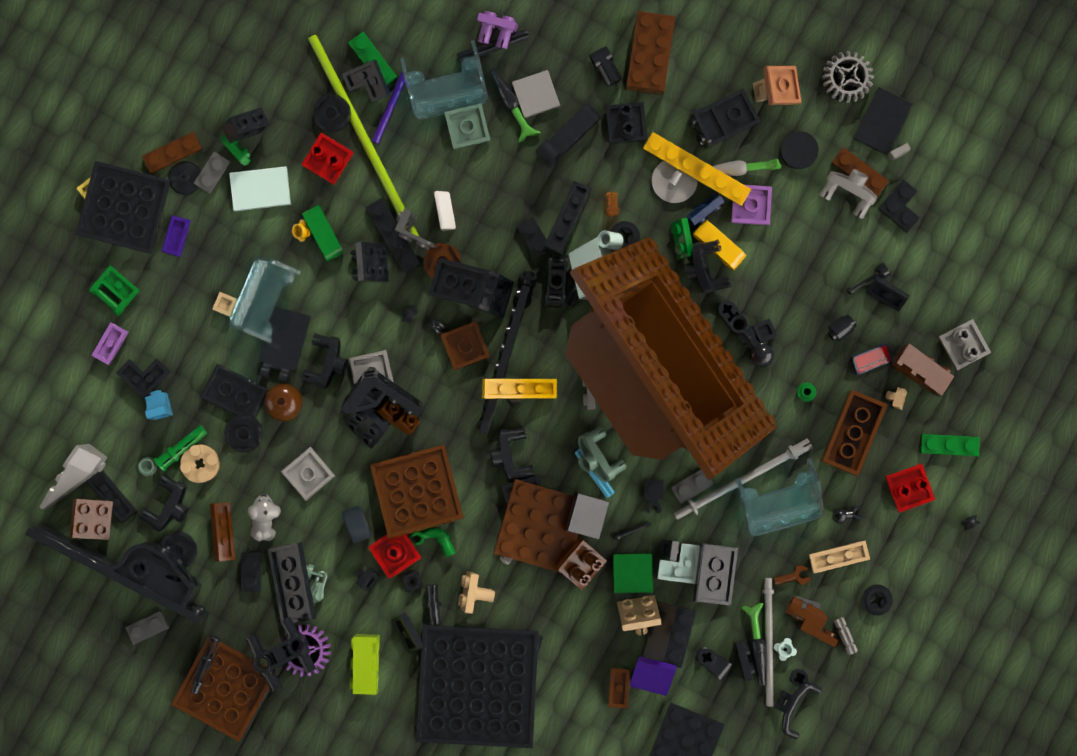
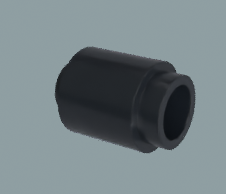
[827,314,857,342]

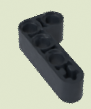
[535,104,601,168]

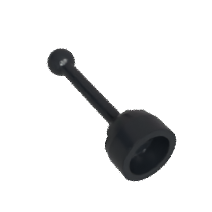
[847,262,891,295]

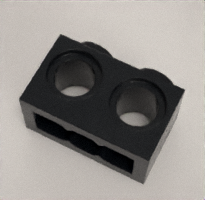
[222,107,270,144]

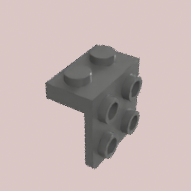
[395,209,436,250]

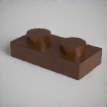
[608,668,630,708]

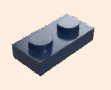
[685,193,725,225]

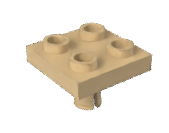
[617,595,661,635]

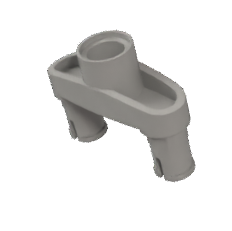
[819,169,877,219]

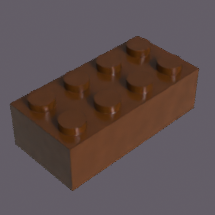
[626,11,675,96]
[820,390,888,476]

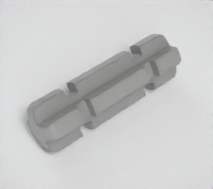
[834,617,857,655]

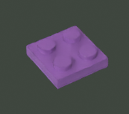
[731,185,772,225]

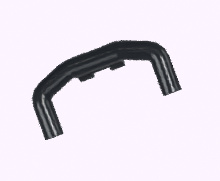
[774,682,821,740]

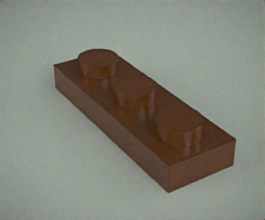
[142,131,203,174]
[831,147,889,196]
[210,502,235,562]

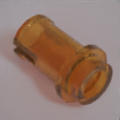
[605,192,620,217]

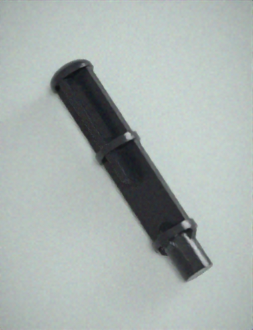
[191,635,220,694]

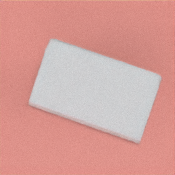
[434,191,456,231]

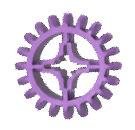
[281,624,331,677]

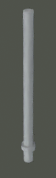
[762,578,774,706]

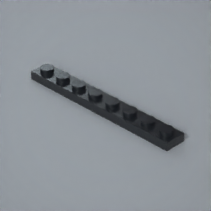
[477,285,530,435]

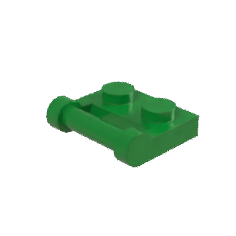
[89,265,140,316]

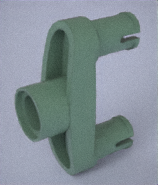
[578,426,626,482]

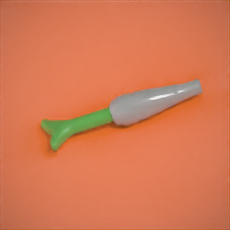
[712,159,781,176]

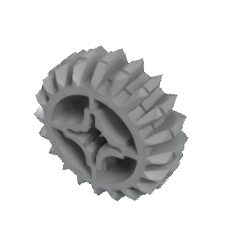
[822,51,874,103]

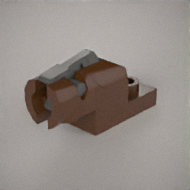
[785,596,838,647]

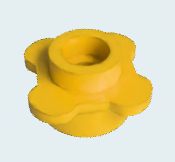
[292,219,311,242]

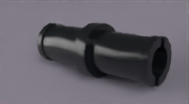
[425,584,441,624]

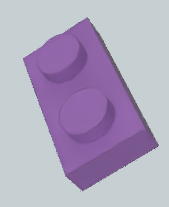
[91,322,129,365]

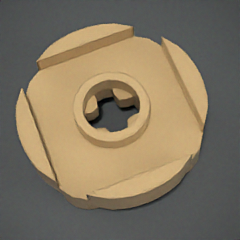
[180,445,220,483]

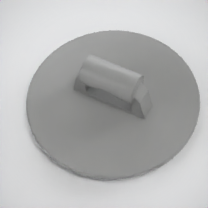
[652,161,697,203]

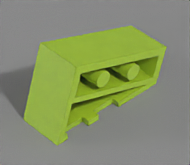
[350,634,380,695]

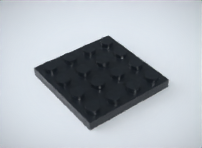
[76,161,171,254]

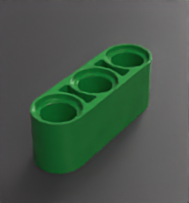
[302,204,344,262]

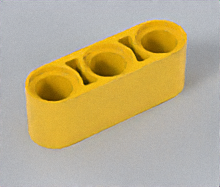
[692,220,746,270]

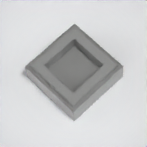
[888,143,911,161]

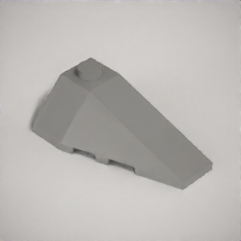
[40,444,108,509]

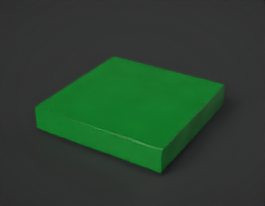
[613,553,653,593]

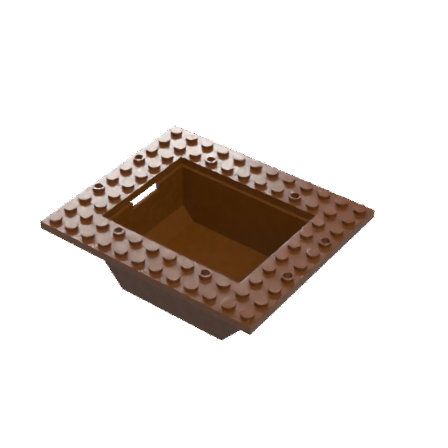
[565,237,777,480]

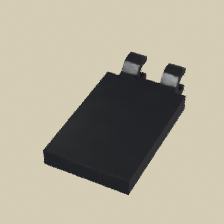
[258,306,311,383]

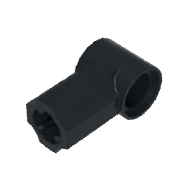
[589,46,622,87]

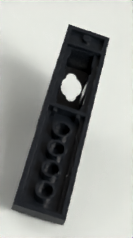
[25,524,209,624]

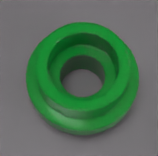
[797,382,816,402]

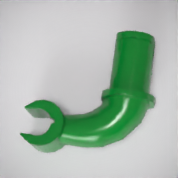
[412,527,456,557]

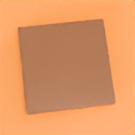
[763,66,802,105]

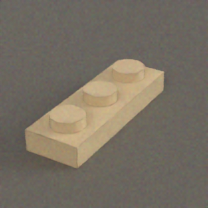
[808,541,870,573]

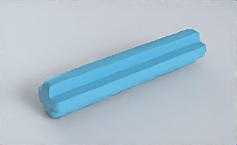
[575,449,614,498]

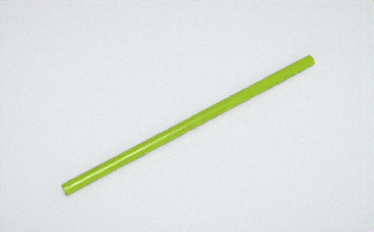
[308,35,419,236]

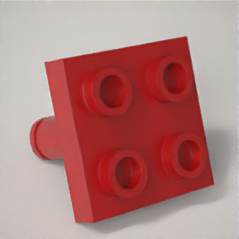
[301,133,354,185]
[885,463,935,513]

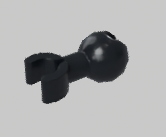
[832,506,863,524]

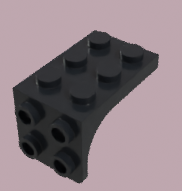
[687,88,760,150]

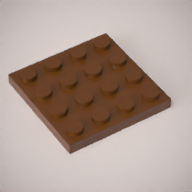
[370,445,464,539]
[493,479,579,573]
[171,636,277,742]

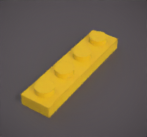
[482,379,557,398]

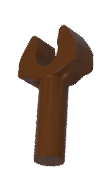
[773,565,811,585]

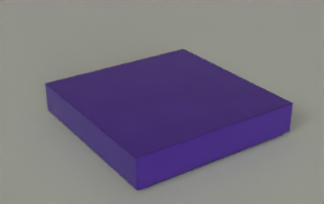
[630,656,676,696]

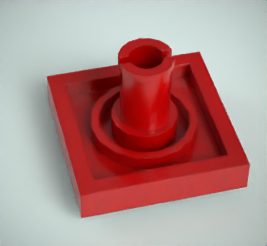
[368,535,422,579]

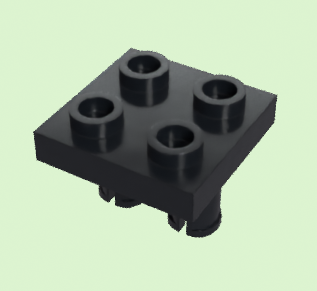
[606,102,647,144]
[350,242,389,283]
[344,405,391,449]

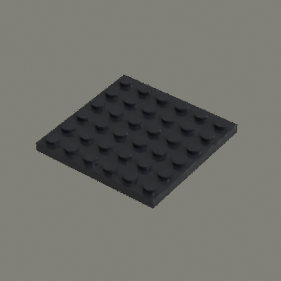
[416,625,539,748]

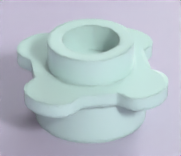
[774,638,797,661]

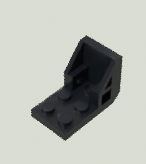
[429,258,514,318]
[341,369,422,416]

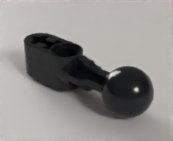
[718,300,774,368]

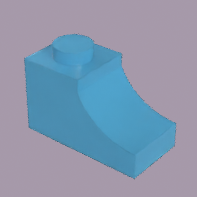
[145,390,173,420]

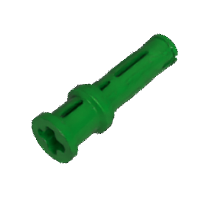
[154,424,208,472]

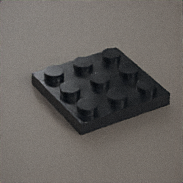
[649,702,725,756]

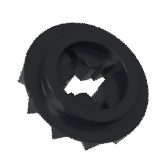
[610,221,640,249]
[861,584,893,616]

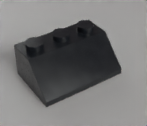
[643,601,696,668]

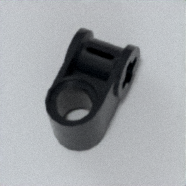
[696,647,733,681]

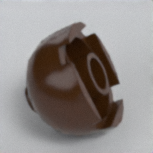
[264,384,303,422]

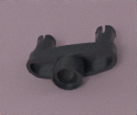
[685,239,732,294]
[301,333,348,390]
[490,427,534,482]
[139,474,189,532]

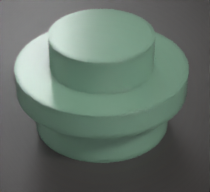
[138,457,158,476]

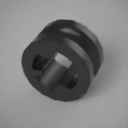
[426,318,446,335]
[961,515,981,531]
[790,669,808,687]

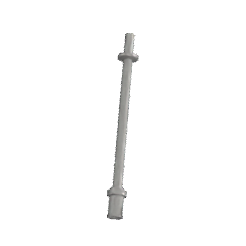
[674,438,813,520]

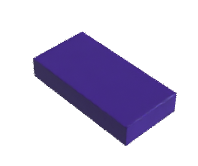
[161,215,191,257]

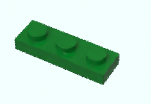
[348,32,397,85]
[920,434,980,457]

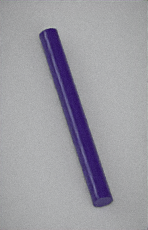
[372,72,408,144]

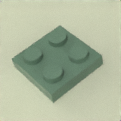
[445,103,491,150]

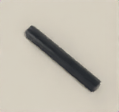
[457,29,529,64]

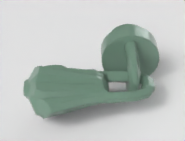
[306,564,327,603]

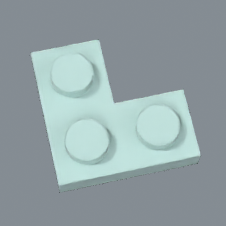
[657,543,700,584]

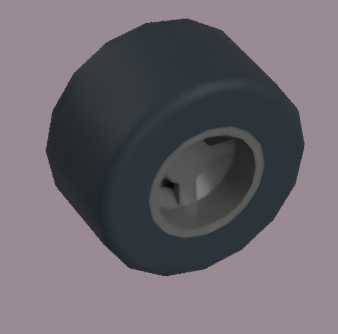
[342,506,372,543]

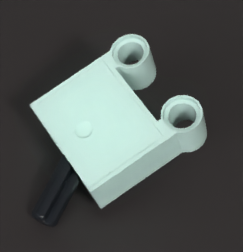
[565,230,623,306]

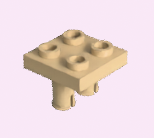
[458,571,495,614]

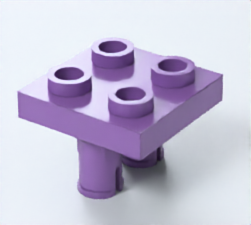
[477,11,518,49]

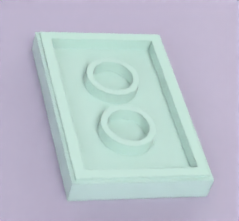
[229,166,291,211]

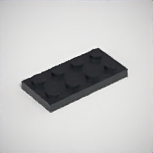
[267,542,316,623]

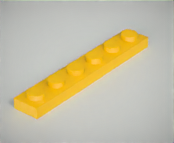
[643,132,751,206]

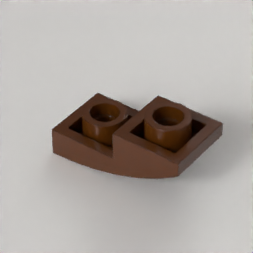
[377,399,420,435]

